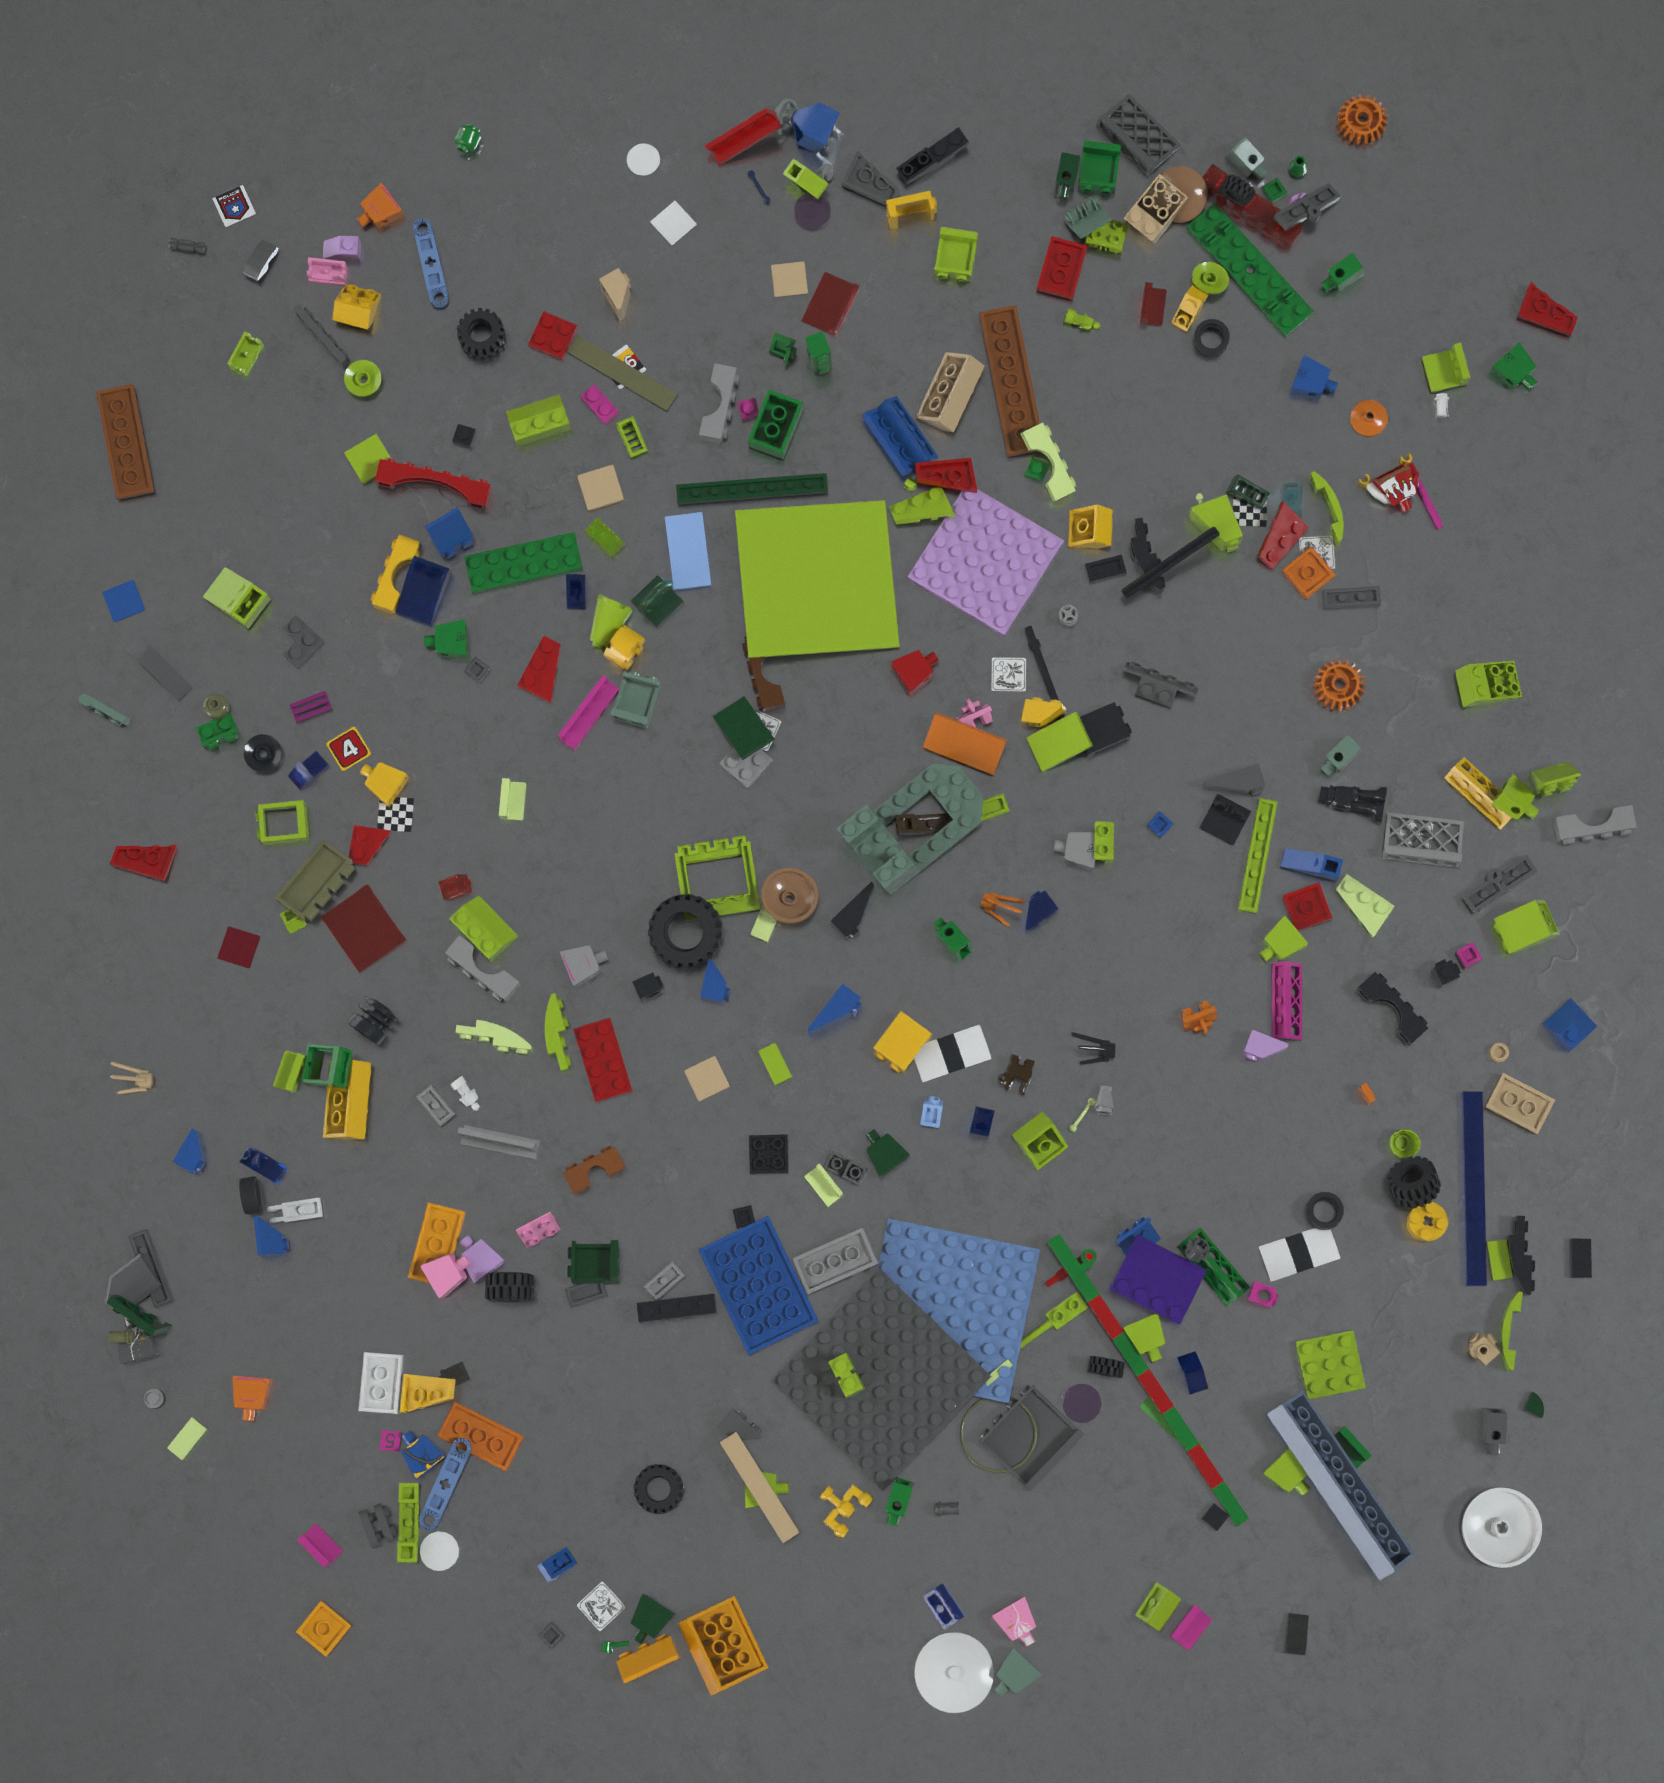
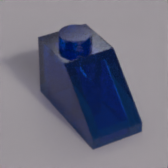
[1025,891,1059,934]

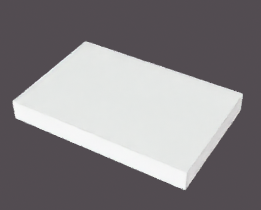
[358,1352,403,1414]

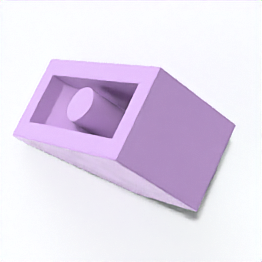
[323,236,361,261]
[1243,1030,1289,1062]

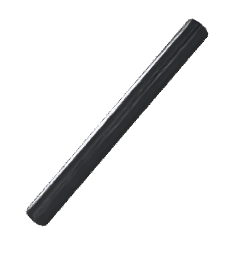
[1121,527,1220,598]

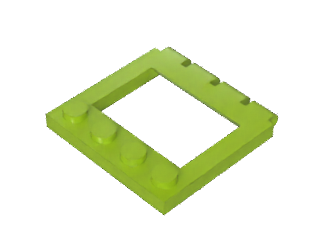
[674,835,761,922]

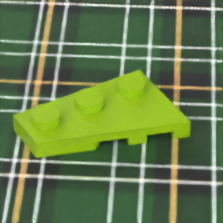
[888,486,955,525]

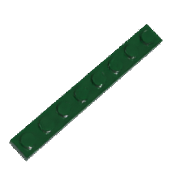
[676,473,828,505]

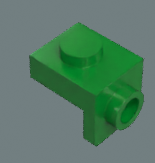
[769,333,797,363]

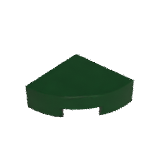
[1524,1392,1544,1418]

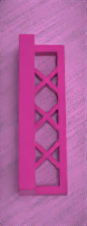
[558,675,619,751]
[1272,961,1302,1040]

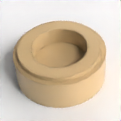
[1489,1043,1509,1063]

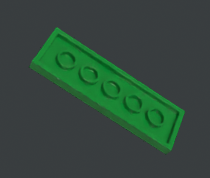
[464,532,583,594]

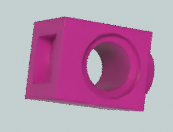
[1247,1281,1279,1309]

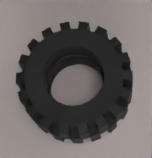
[457,308,506,360]
[1388,1156,1441,1209]
[485,1272,534,1302]
[633,1464,684,1514]

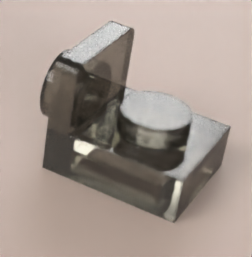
[438,1362,471,1387]

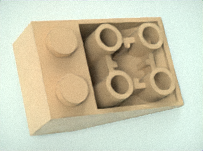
[1124,174,1189,244]

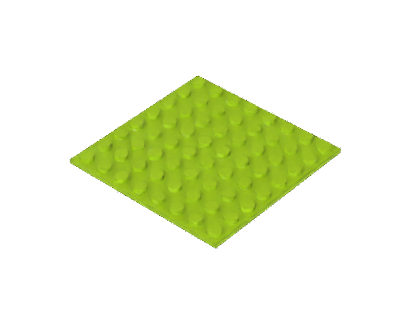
[735,500,900,658]

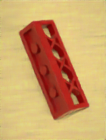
[705,108,782,165]

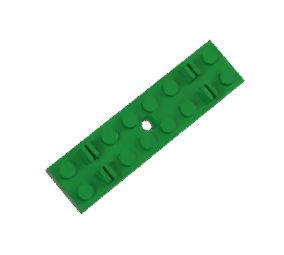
[1186,203,1314,337]

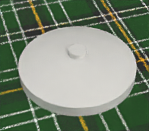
[1462,1488,1542,1568]
[915,1632,994,1713]

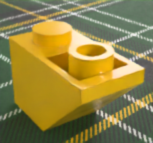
[1171,285,1209,332]
[1021,697,1067,728]

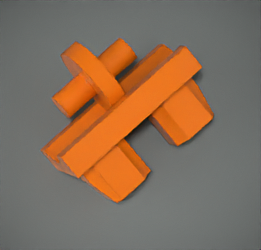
[1182,1000,1218,1034]

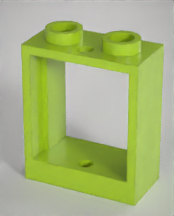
[255,800,309,845]

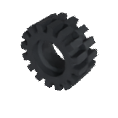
[1219,174,1256,207]
[1088,1356,1125,1378]

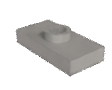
[416,1085,455,1127]
[643,1261,685,1301]

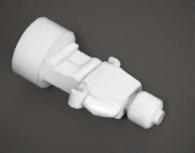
[450,1076,480,1111]

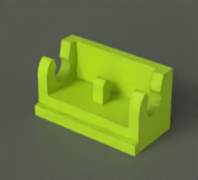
[227,331,264,377]

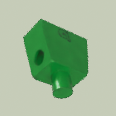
[1321,252,1364,292]
[1491,342,1538,390]
[424,620,468,659]
[933,918,973,963]
[885,1477,915,1526]

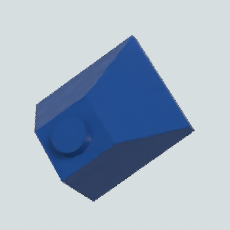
[1543,998,1597,1052]
[253,1216,289,1258]

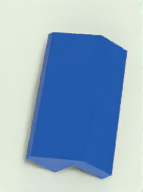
[862,396,938,476]

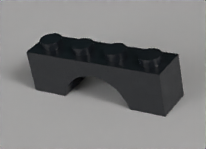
[1356,972,1428,1046]
[637,1294,717,1324]

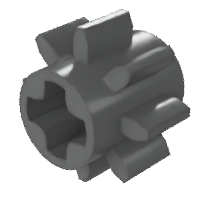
[1185,1237,1210,1262]

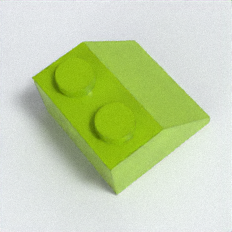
[1012,1111,1069,1170]

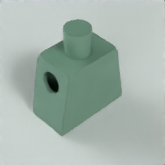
[1225,137,1268,180]
[1321,735,1362,776]
[994,1648,1041,1697]

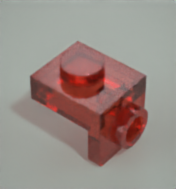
[439,874,472,900]

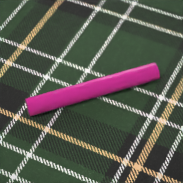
[1417,477,1444,529]

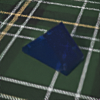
[566,574,587,609]
[969,1106,995,1140]
[1177,1351,1208,1395]

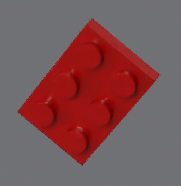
[1036,236,1088,300]

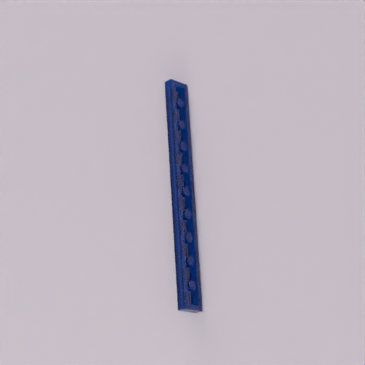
[1462,1091,1487,1286]

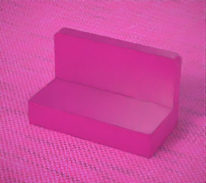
[297,1524,343,1568]
[1170,1605,1212,1650]

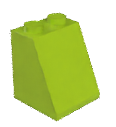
[1189,494,1243,552]
[1494,900,1560,954]

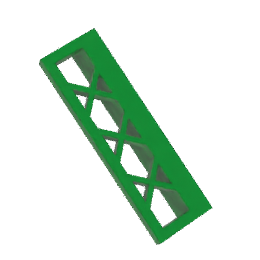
[1177,1227,1250,1306]

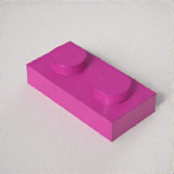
[580,384,619,425]

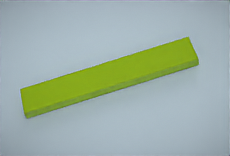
[1238,798,1278,914]

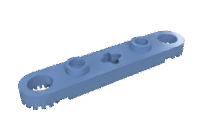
[413,218,449,308]
[419,1438,472,1530]

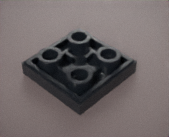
[749,1134,789,1175]

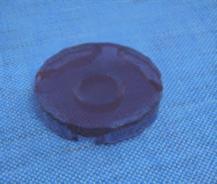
[794,193,831,230]
[1062,1384,1101,1423]

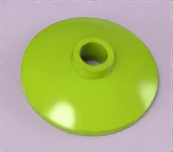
[1192,262,1229,294]
[344,360,382,397]

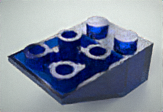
[396,556,452,626]

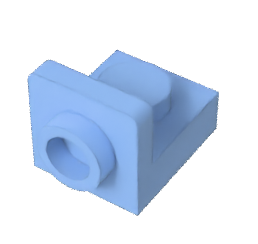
[920,1096,944,1128]

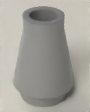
[1094,1086,1114,1116]

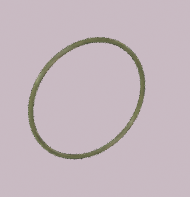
[960,1397,1037,1473]

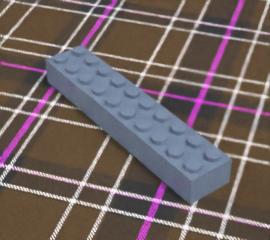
[1267,1390,1415,1580]

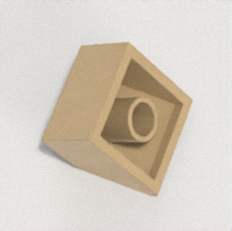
[599,268,631,321]

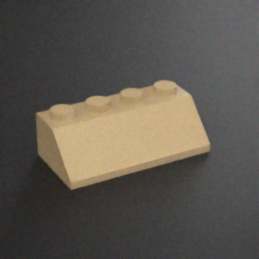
[915,352,985,432]

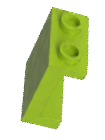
[934,227,978,282]

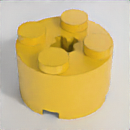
[604,625,646,670]
[1406,1202,1448,1242]

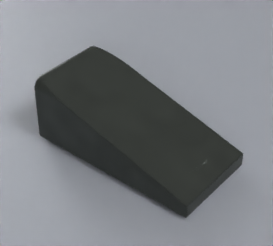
[1285,1613,1309,1656]

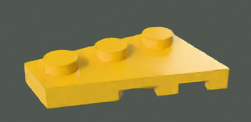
[400,1374,456,1413]

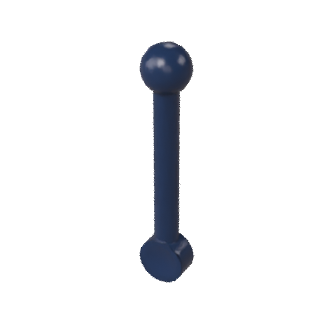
[748,170,771,204]

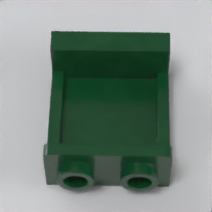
[567,1240,620,1284]

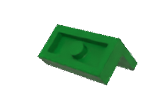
[1334,1426,1372,1469]

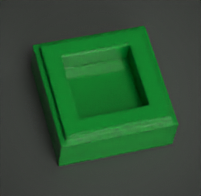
[1261,178,1288,204]

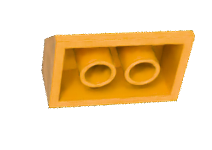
[616,1634,681,1684]

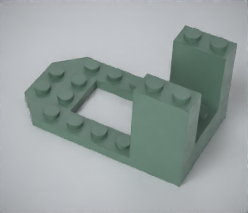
[837,763,984,895]

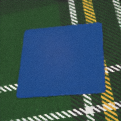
[102,580,145,622]

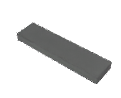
[128,1229,174,1309]

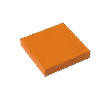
[1282,546,1336,599]

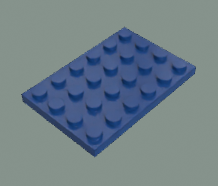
[698,1216,819,1355]

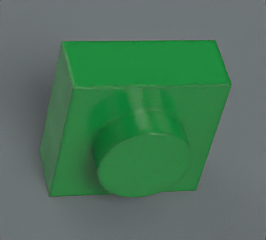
[1025,457,1050,482]

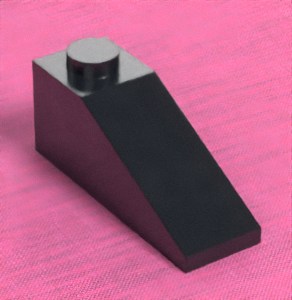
[830,881,874,940]

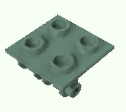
[1064,196,1112,239]

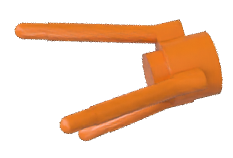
[980,892,1025,927]

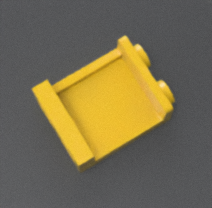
[886,191,937,230]
[873,1011,932,1073]

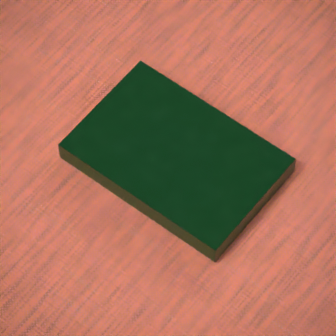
[712,696,775,760]

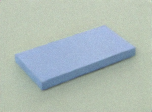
[665,512,712,591]

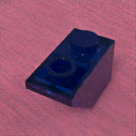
[239,1145,285,1183]

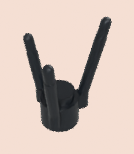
[1071,1032,1115,1065]

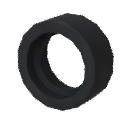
[1194,319,1230,357]
[239,1176,262,1214]
[1306,1192,1344,1230]

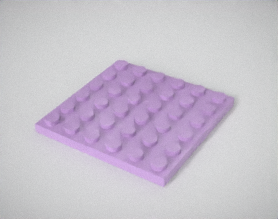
[908,489,1064,637]

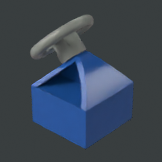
[775,98,840,154]

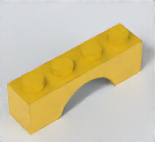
[371,534,422,615]

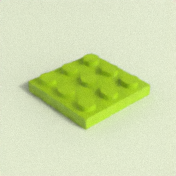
[1295,1330,1366,1400]

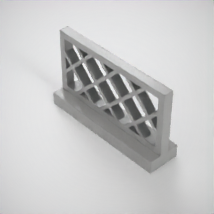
[1382,812,1464,868]
[458,1125,540,1160]

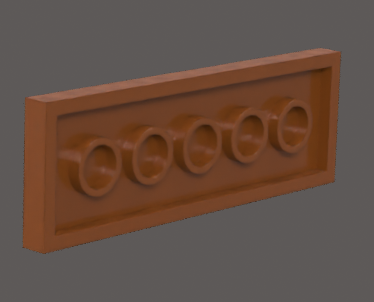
[96,384,154,500]

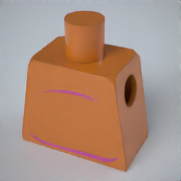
[356,183,404,229]
[232,1376,272,1421]

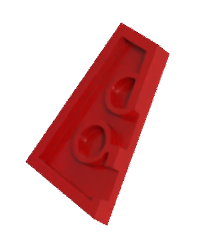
[110,845,178,882]

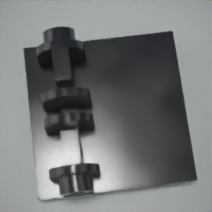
[1200,793,1251,845]

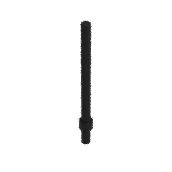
[1025,626,1065,720]

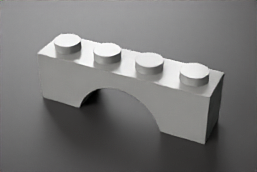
[699,363,740,444]
[1554,805,1636,845]
[445,935,521,1002]

